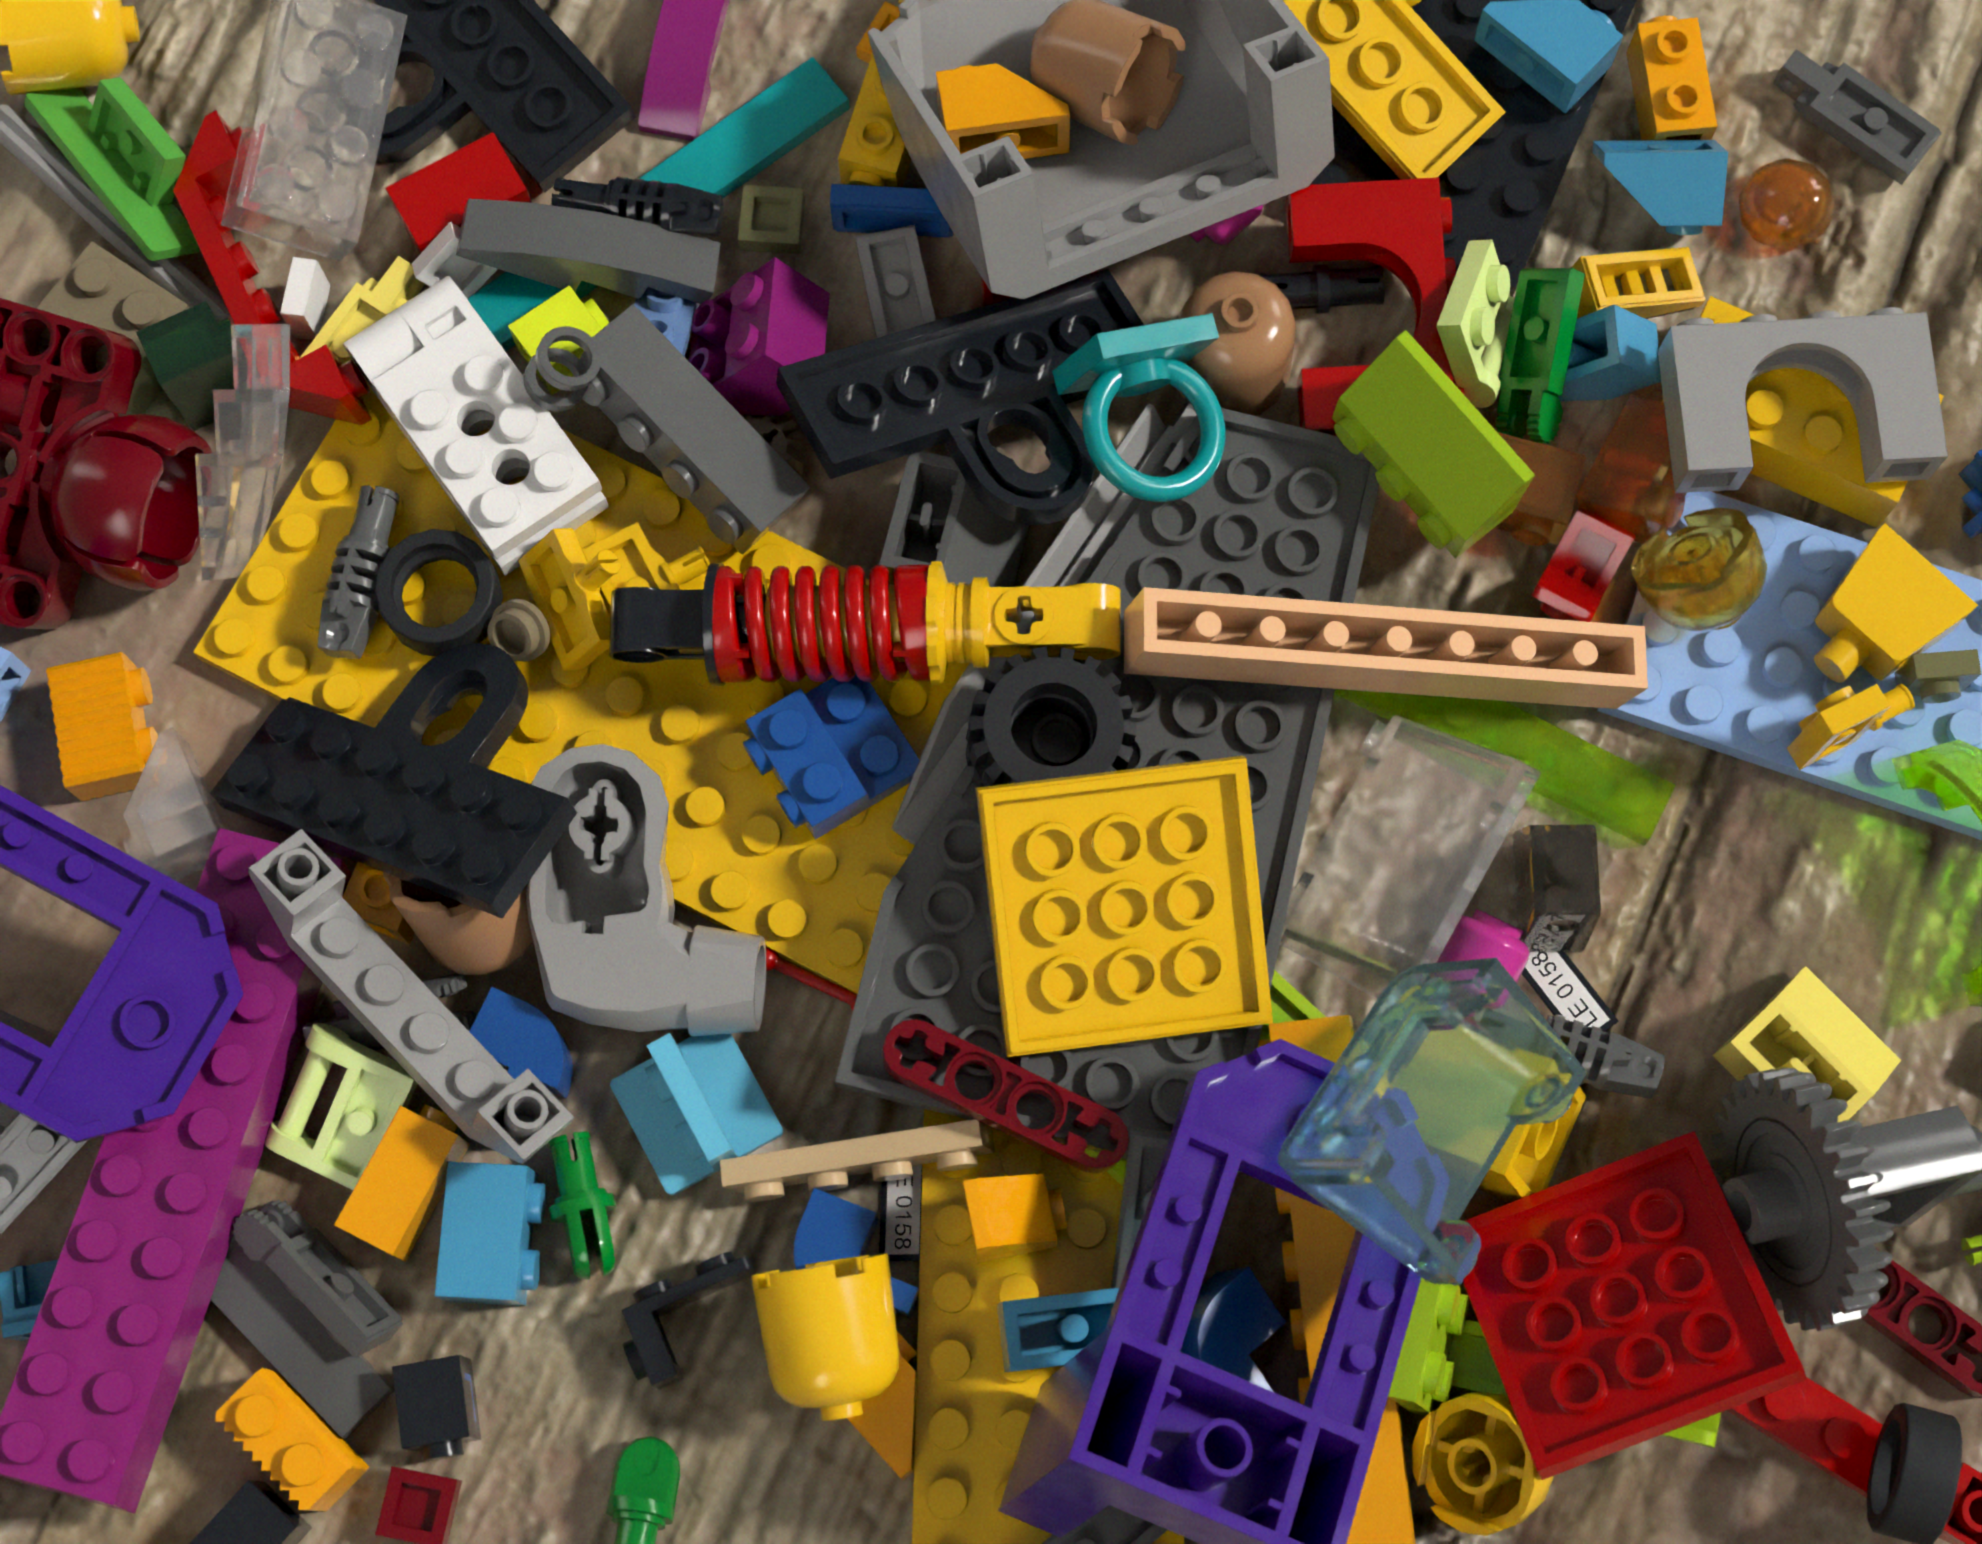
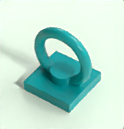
[1052,313,1226,502]

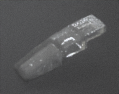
[195,324,290,581]

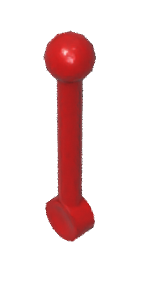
[766,947,857,1011]

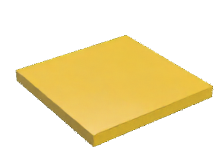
[976,756,1273,1057]

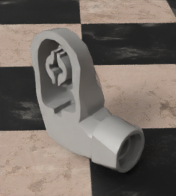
[526,744,766,1036]

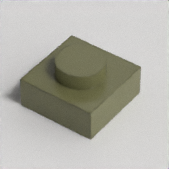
[738,185,805,254]
[1894,649,1981,704]

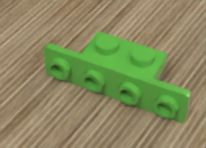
[24,77,200,261]

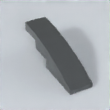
[456,199,721,304]

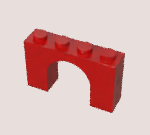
[1285,177,1465,437]

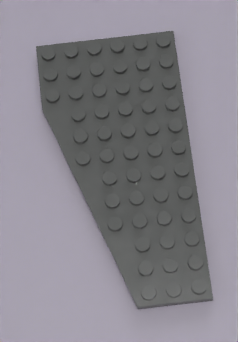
[835,408,1379,1159]

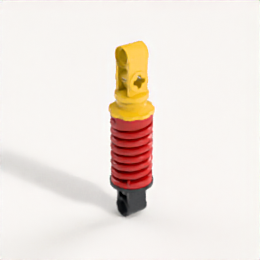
[609,561,1121,686]

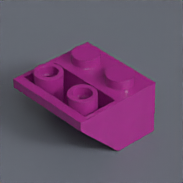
[689,257,830,416]

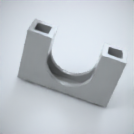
[1658,307,1948,493]

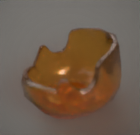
[1738,158,1834,253]

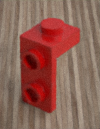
[1531,506,1636,622]

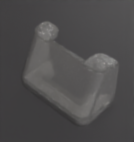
[1280,715,1541,1014]

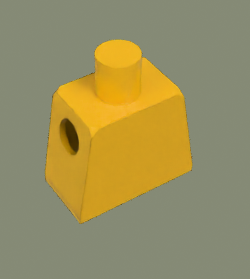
[1814,523,1978,683]

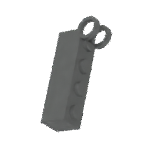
[523,304,810,555]

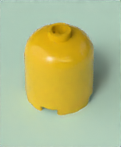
[0,0,140,95]
[751,1253,899,1421]

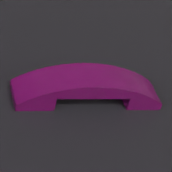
[638,0,730,141]

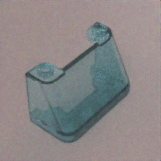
[1278,958,1587,1285]

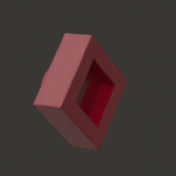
[375,1466,462,1544]

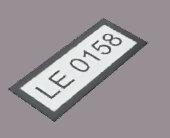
[1522,931,1619,1032]
[879,1164,922,1261]

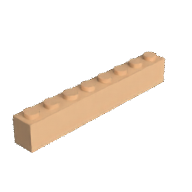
[1124,587,1648,709]

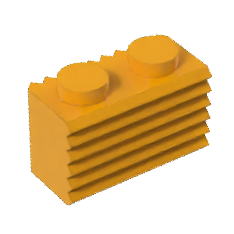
[46,652,162,801]
[215,1368,369,1512]

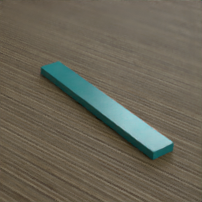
[467,57,850,352]

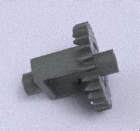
[1711,1067,1982,1331]

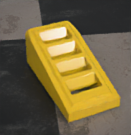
[1571,247,1706,318]

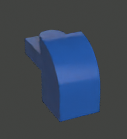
[469,987,573,1098]
[794,1188,920,1319]
[1180,1267,1286,1392]

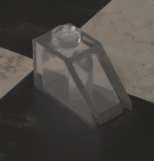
[123,727,224,881]

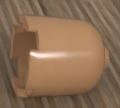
[1030,0,1186,146]
[1177,271,1296,416]
[383,872,533,975]

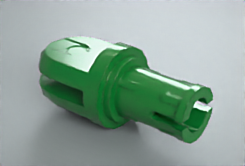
[548,1131,617,1280]
[606,1436,680,1544]

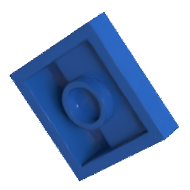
[742,675,919,840]

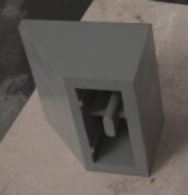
[879,451,1030,587]

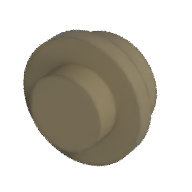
[487,599,550,662]

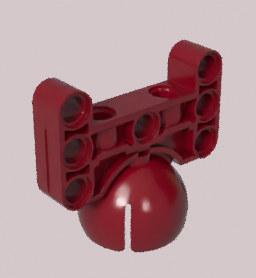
[0,298,215,630]

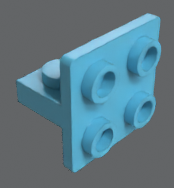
[610,1033,783,1196]

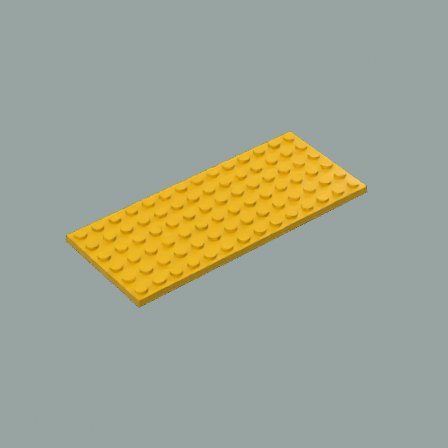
[193,378,970,994]

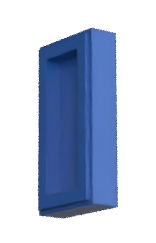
[830,184,953,238]

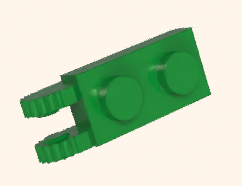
[1495,268,1585,444]

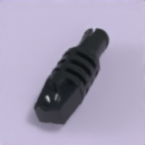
[551,176,724,238]

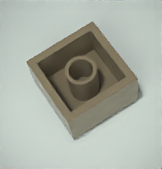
[36,241,208,416]

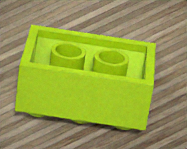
[1332,330,1535,559]

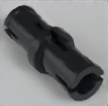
[1259,264,1385,314]

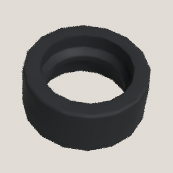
[374,529,503,656]
[1866,1403,1963,1544]

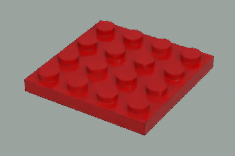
[1442,1131,1807,1480]

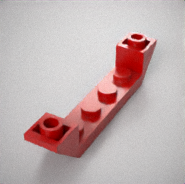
[173,110,372,425]
[1727,1377,1982,1544]

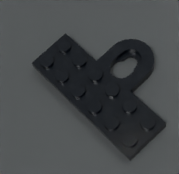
[323,0,636,193]
[776,269,1144,525]
[210,643,577,919]

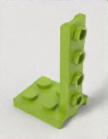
[1388,1260,1722,1449]

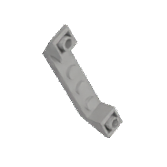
[248,829,574,1164]

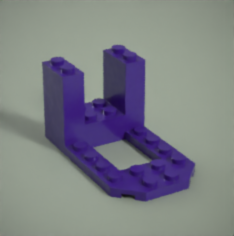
[0,785,244,1143]
[998,1039,1449,1544]

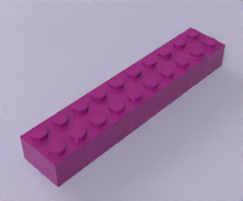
[0,828,352,1514]

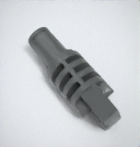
[317,485,400,659]
[1482,1002,1665,1099]

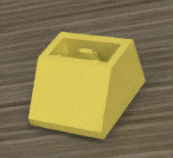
[1712,966,1901,1122]

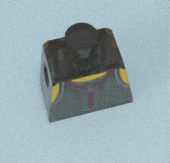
[1513,825,1601,952]

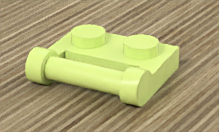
[1436,239,1515,408]
[264,1023,418,1190]

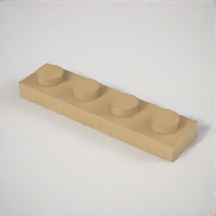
[720,1119,995,1202]

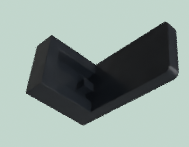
[622,1251,756,1390]

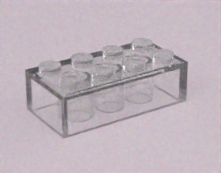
[220,0,408,262]

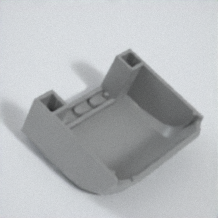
[868,0,1335,299]

